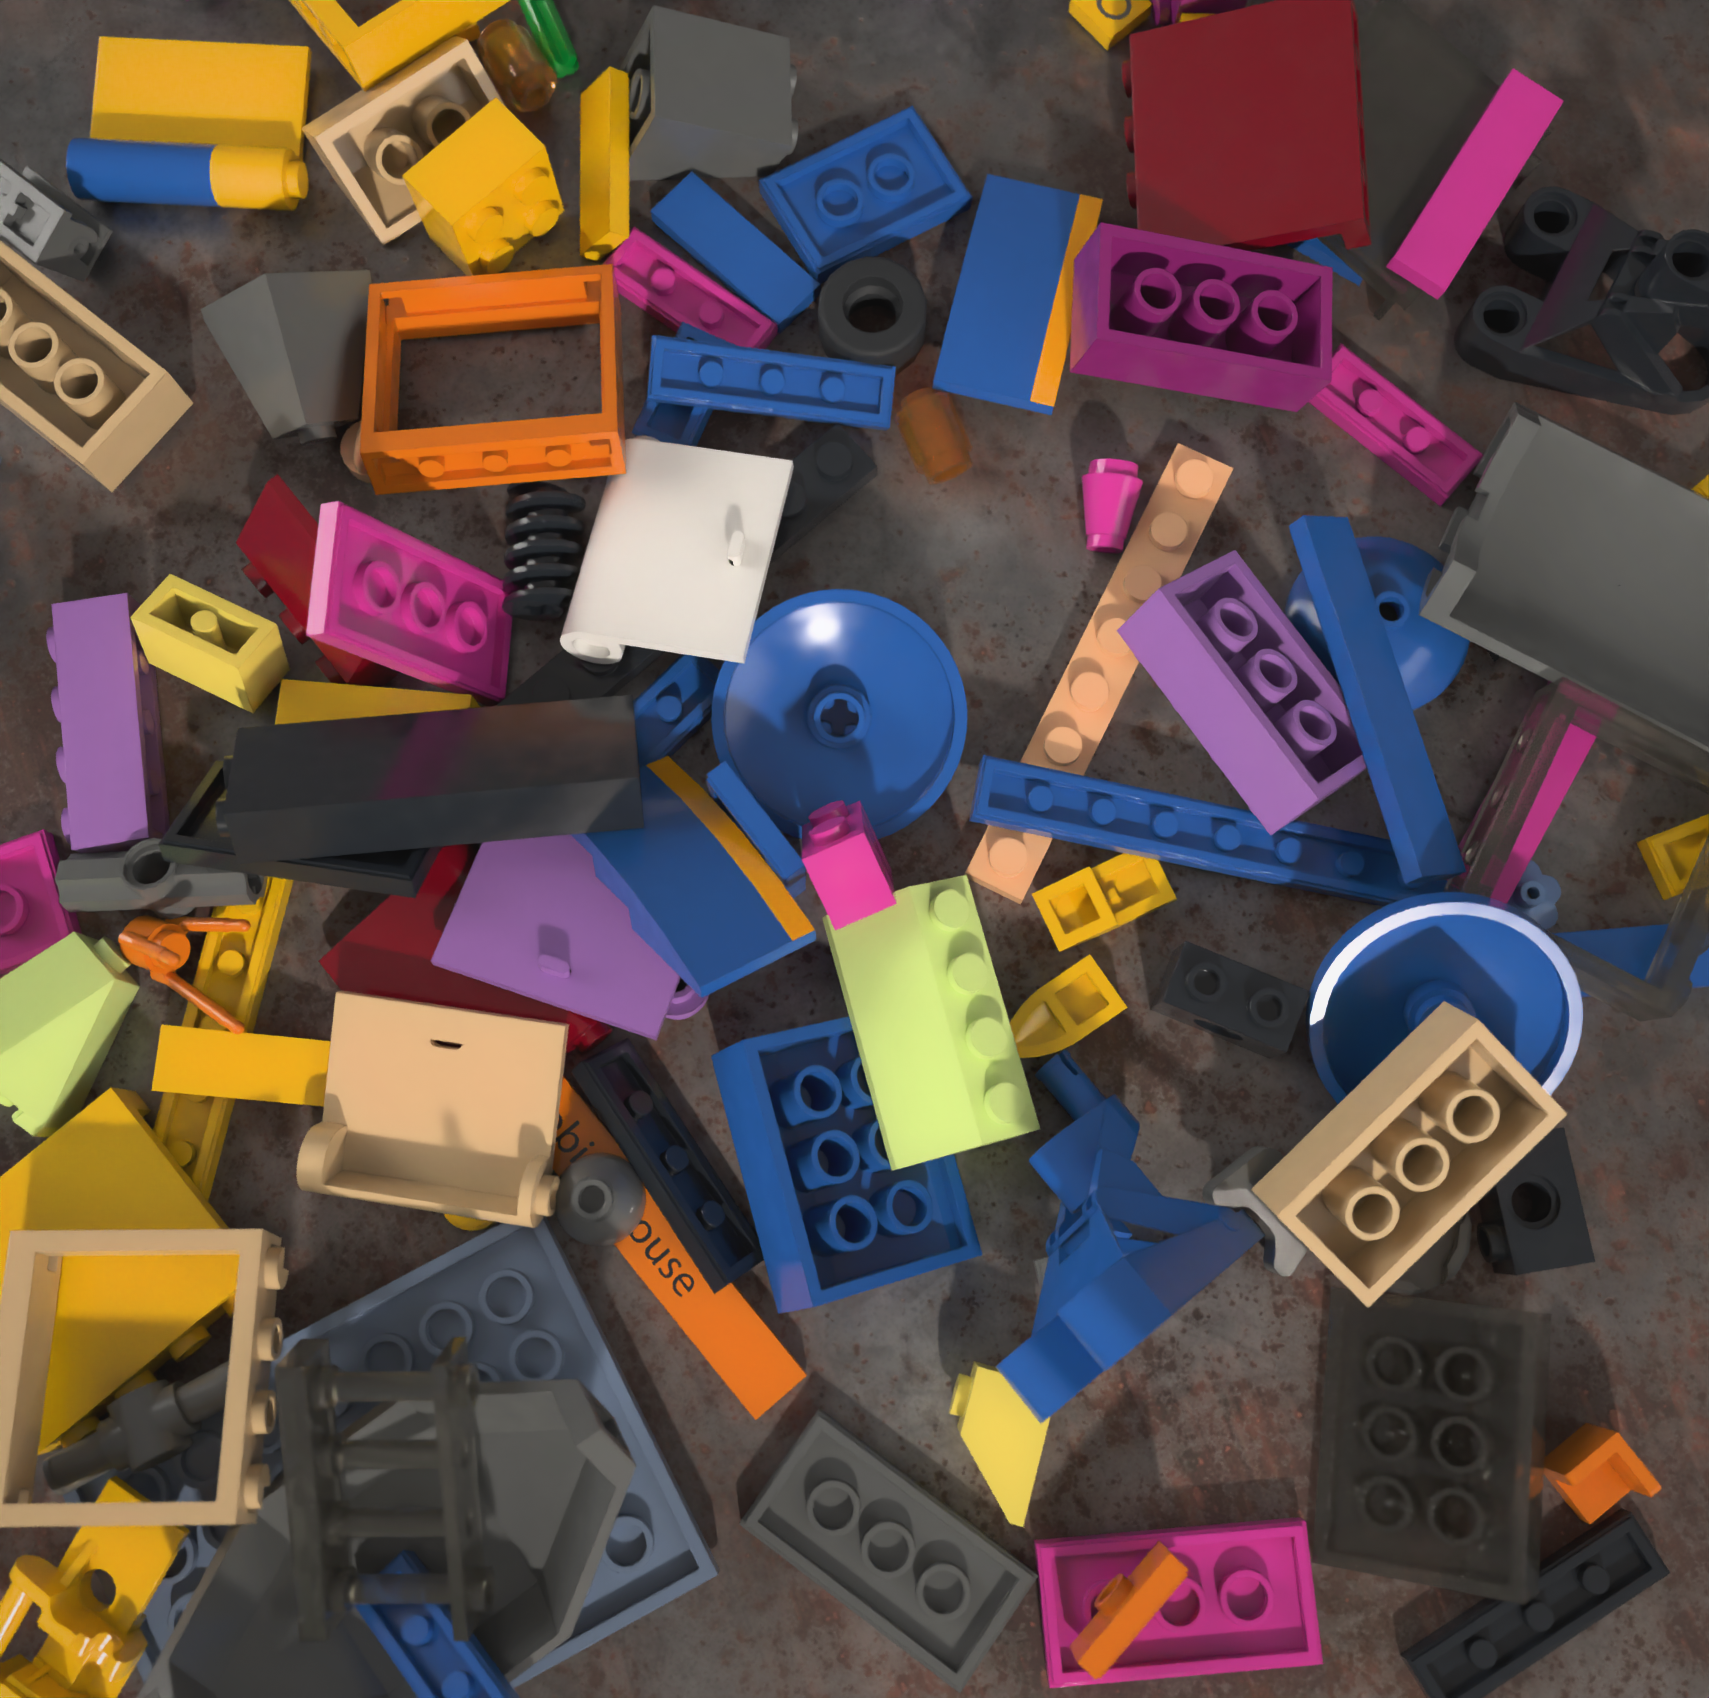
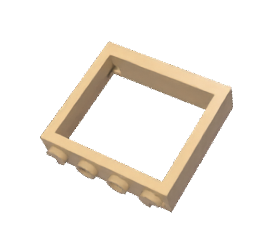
[0,1229,289,1527]

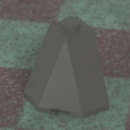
[201,270,372,446]

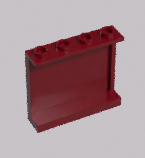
[1122,0,1372,251]

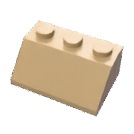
[301,35,505,245]

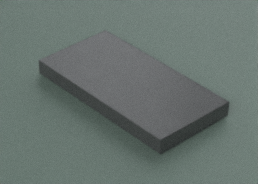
[739,1408,1038,1693]

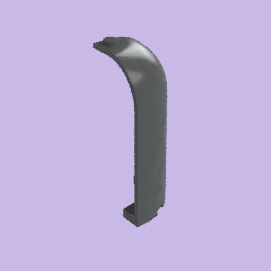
[1419,402,1709,761]

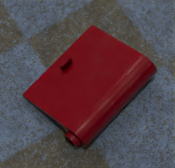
[318,843,613,1055]

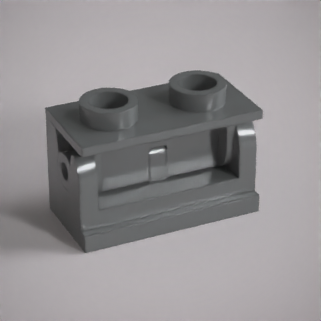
[0,158,113,282]

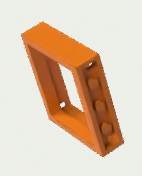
[360,264,626,495]

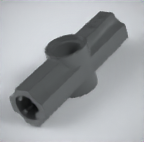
[55,838,268,919]

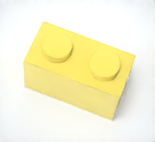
[130,574,290,713]

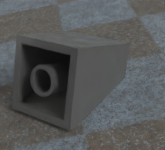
[618,5,798,181]

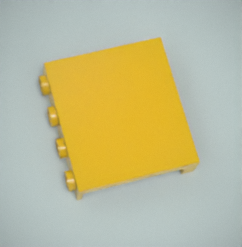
[0,1087,239,1455]

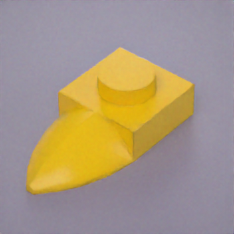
[1010,954,1127,1058]

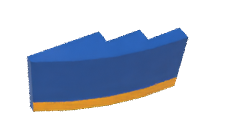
[932,174,1103,415]
[570,756,816,998]

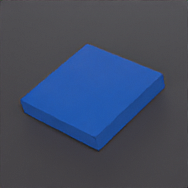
[706,761,806,899]

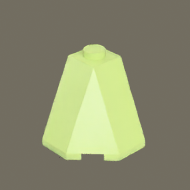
[0,932,140,1138]

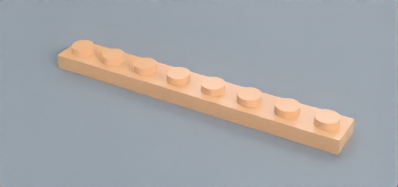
[965,443,1234,904]

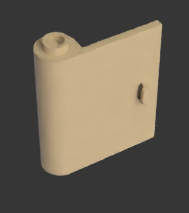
[297,990,569,1228]

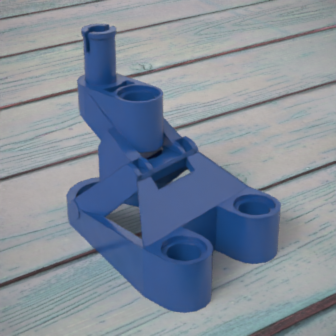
[996,1049,1265,1424]

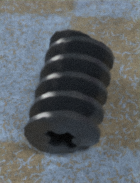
[502,481,586,621]

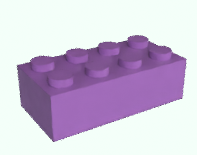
[1117,550,1367,836]

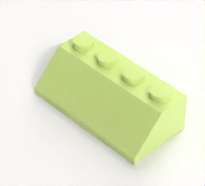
[822,875,1040,1171]

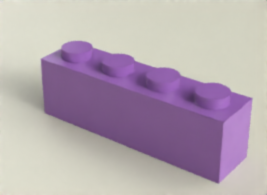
[46,593,170,853]

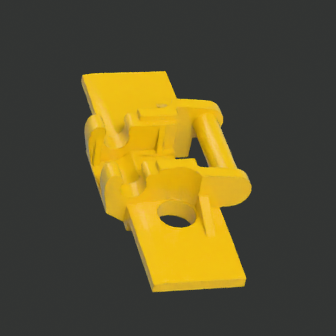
[0,1476,190,1698]

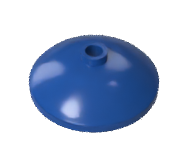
[1283,536,1470,711]

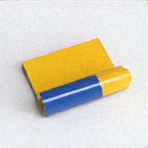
[66,36,312,211]

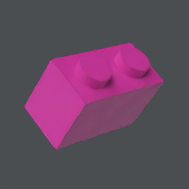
[802,800,897,930]

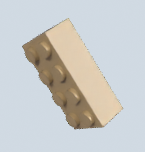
[0,241,193,492]
[1251,1001,1567,1308]

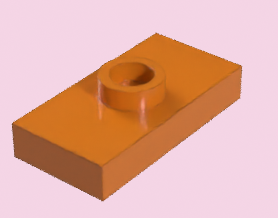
[1069,1541,1189,1680]

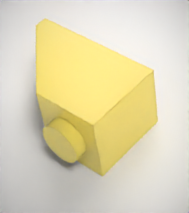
[949,1361,1050,1527]

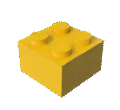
[402,97,564,276]

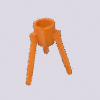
[118,915,251,1034]

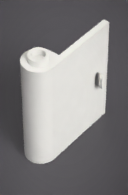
[560,436,794,664]

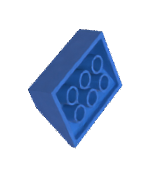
[711,1016,982,1314]

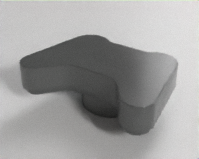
[1202,1145,1308,1277]

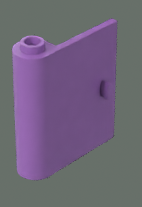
[431,835,681,1041]

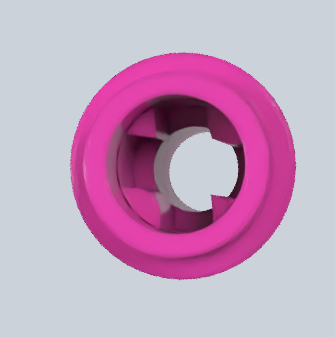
[1082,458,1143,553]

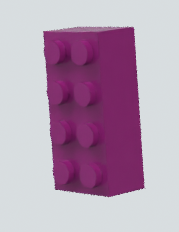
[1070,222,1333,412]

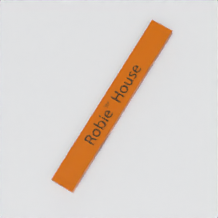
[553,1074,808,1420]

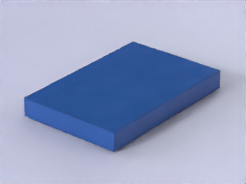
[759,106,972,284]

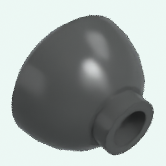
[555,1153,646,1246]

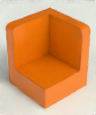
[1536,1423,1662,1524]

